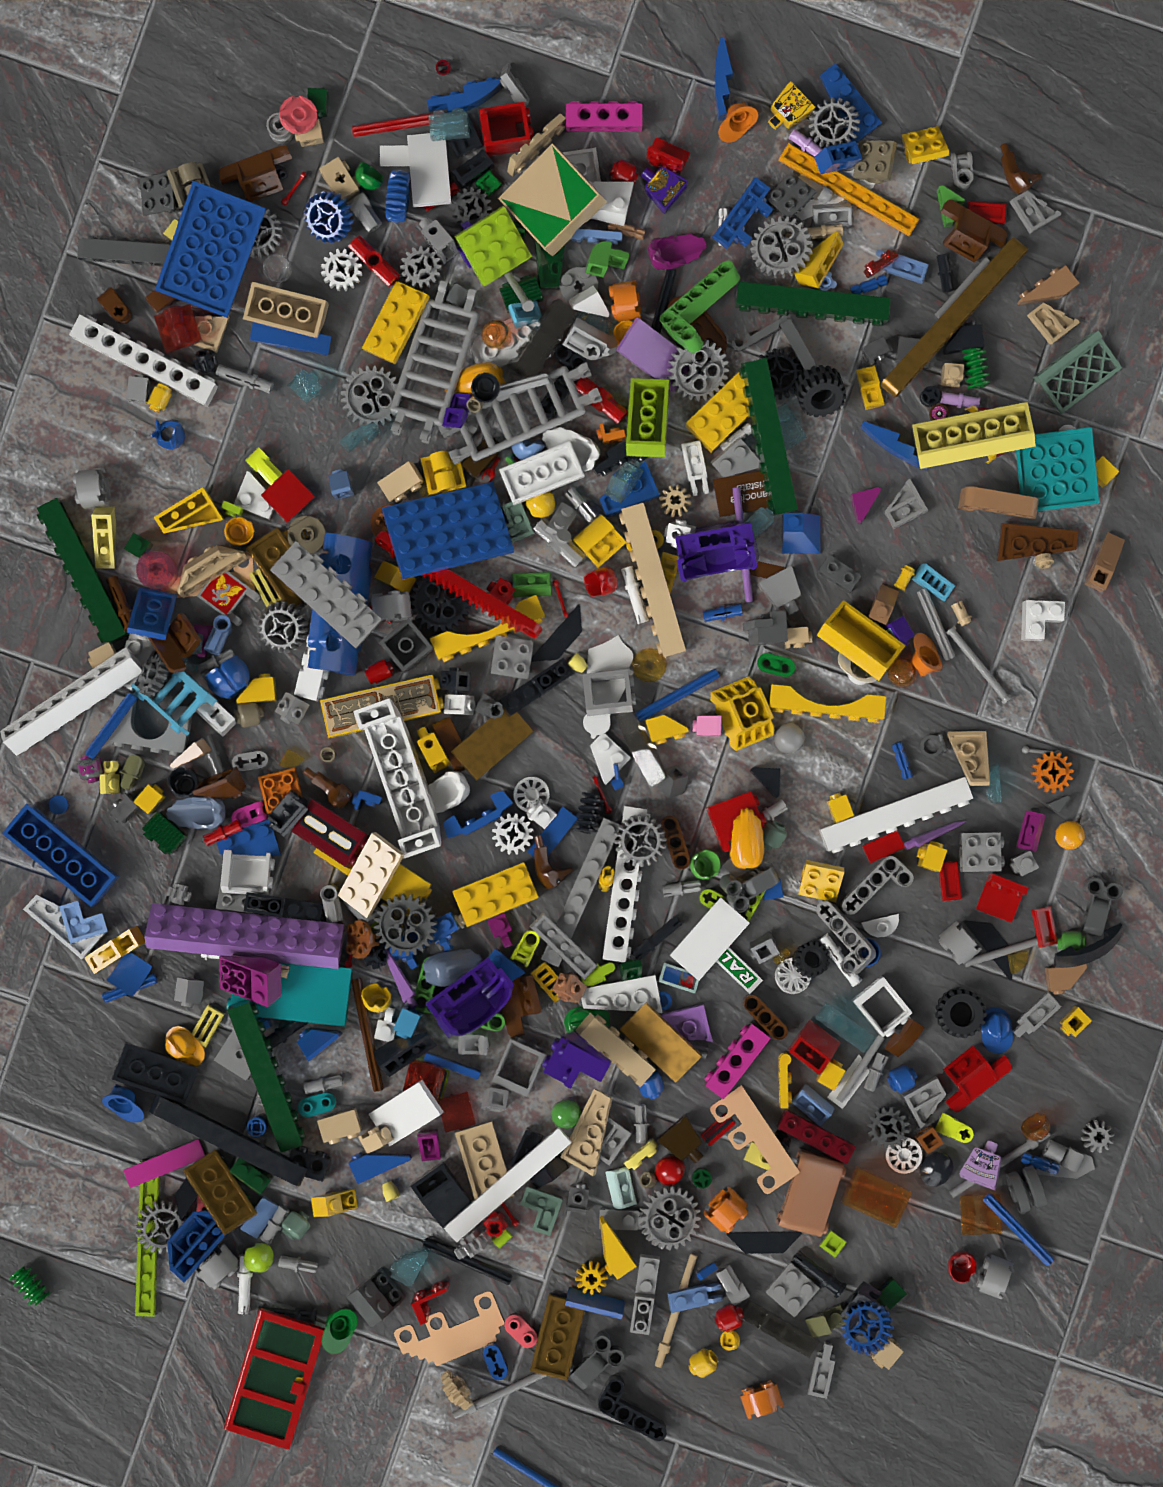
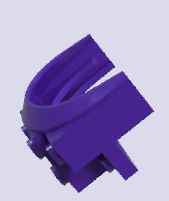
[675,521,759,582]
[426,957,514,1038]
[542,1031,612,1089]

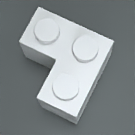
[1021,600,1065,641]

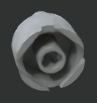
[73,467,111,509]
[371,591,412,623]
[938,921,982,965]
[195,1243,239,1290]
[976,1254,1014,1299]

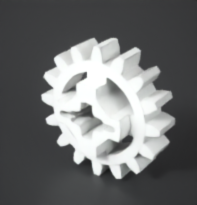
[321,249,362,291]
[492,813,533,855]

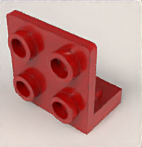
[646,137,690,175]
[976,873,1029,923]
[411,1280,450,1326]

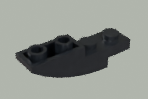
[593,442,648,477]
[498,658,574,717]
[243,892,323,922]

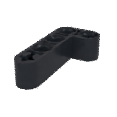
[541,343,587,421]
[598,1375,667,1441]

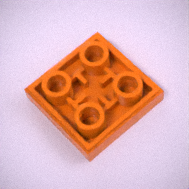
[258,768,303,814]

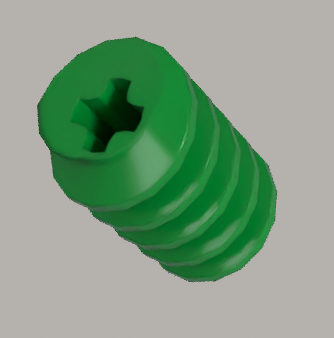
[962,348,991,390]
[8,1264,51,1307]

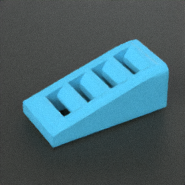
[911,564,955,601]

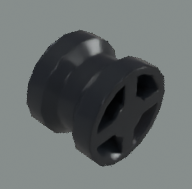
[919,386,940,407]

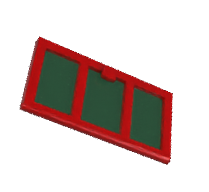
[224,1308,325,1450]

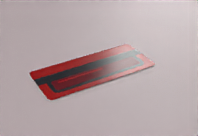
[701,1113,735,1146]

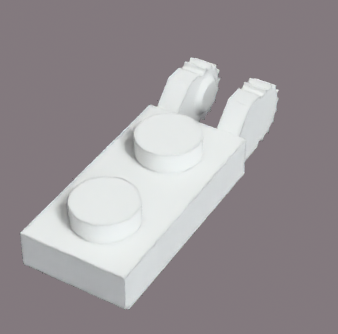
[681,440,709,496]

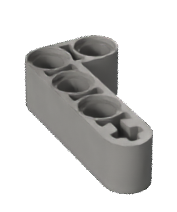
[840,856,914,915]
[816,901,876,975]

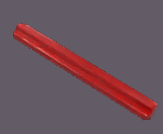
[352,111,445,137]

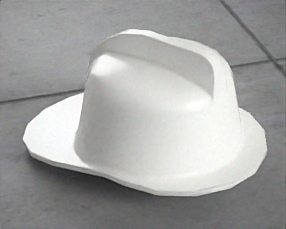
[838,652,877,685]

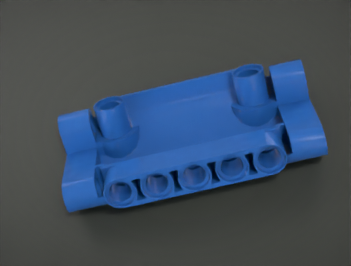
[307,533,373,676]

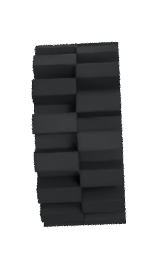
[793,941,830,978]

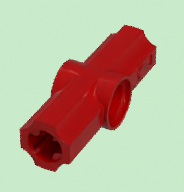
[348,235,400,287]
[575,377,628,424]
[483,1211,508,1237]

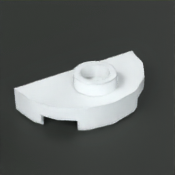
[861,914,899,937]

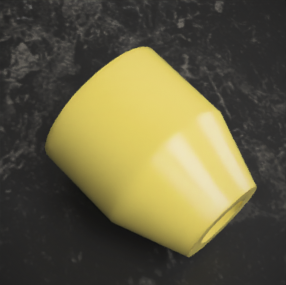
[567,653,588,673]
[382,1181,401,1202]

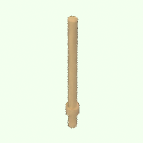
[655,1254,698,1368]

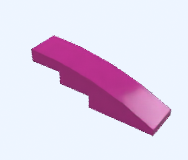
[123,1139,205,1188]

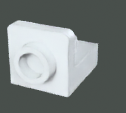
[444,694,475,715]
[527,799,557,829]

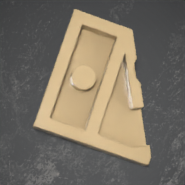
[1027,303,1080,345]

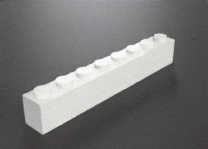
[0,647,142,756]
[819,777,973,853]

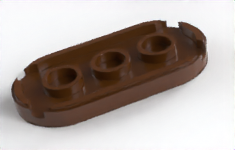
[666,296,727,362]

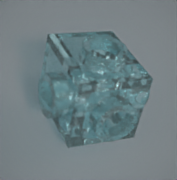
[288,369,322,404]

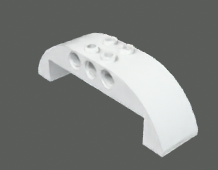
[353,698,441,858]

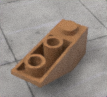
[1017,265,1079,306]
[1084,532,1125,592]

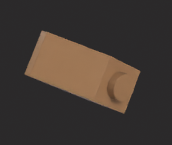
[867,584,899,627]
[1045,964,1087,995]

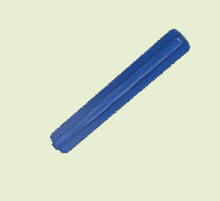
[85,693,137,759]

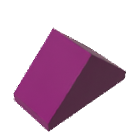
[850,487,881,524]
[417,1129,441,1161]

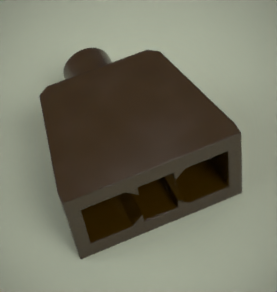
[657,1114,703,1163]

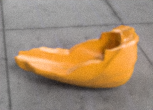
[444,362,505,396]
[730,808,764,869]

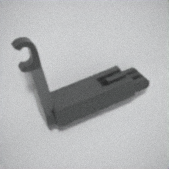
[732,315,817,370]

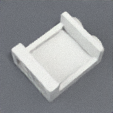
[220,850,275,895]

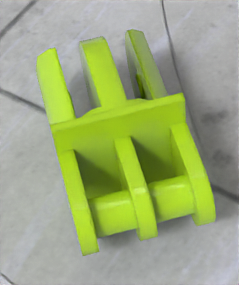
[581,962,615,986]

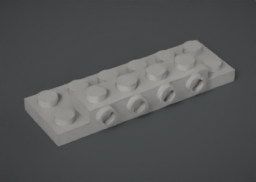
[270,541,383,649]

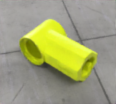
[245,447,282,485]

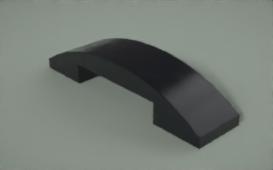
[1054,923,1123,968]

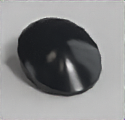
[920,1152,954,1187]

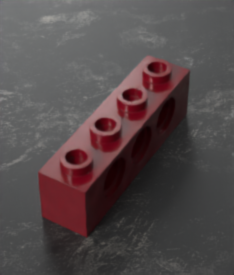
[776,1109,856,1164]

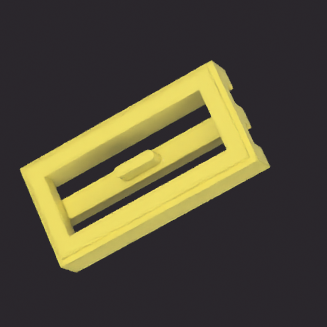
[249,569,282,608]
[191,1004,225,1048]

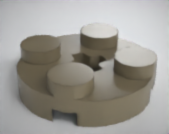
[288,516,326,554]

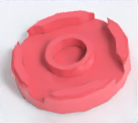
[279,96,317,135]

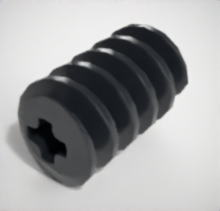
[573,792,604,834]

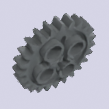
[374,893,438,956]

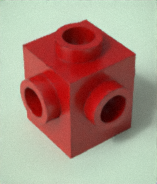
[486,578,516,605]

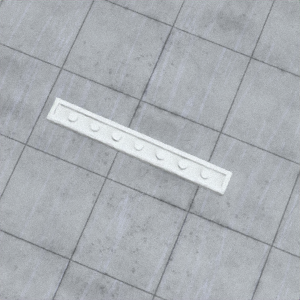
[444,1127,572,1242]

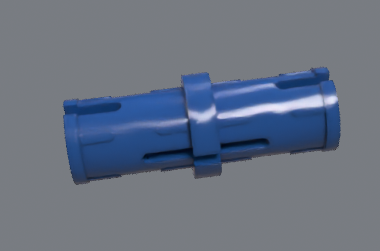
[702,604,742,623]

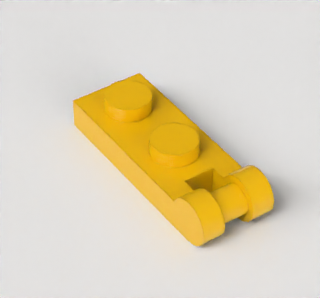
[778,1052,792,1108]

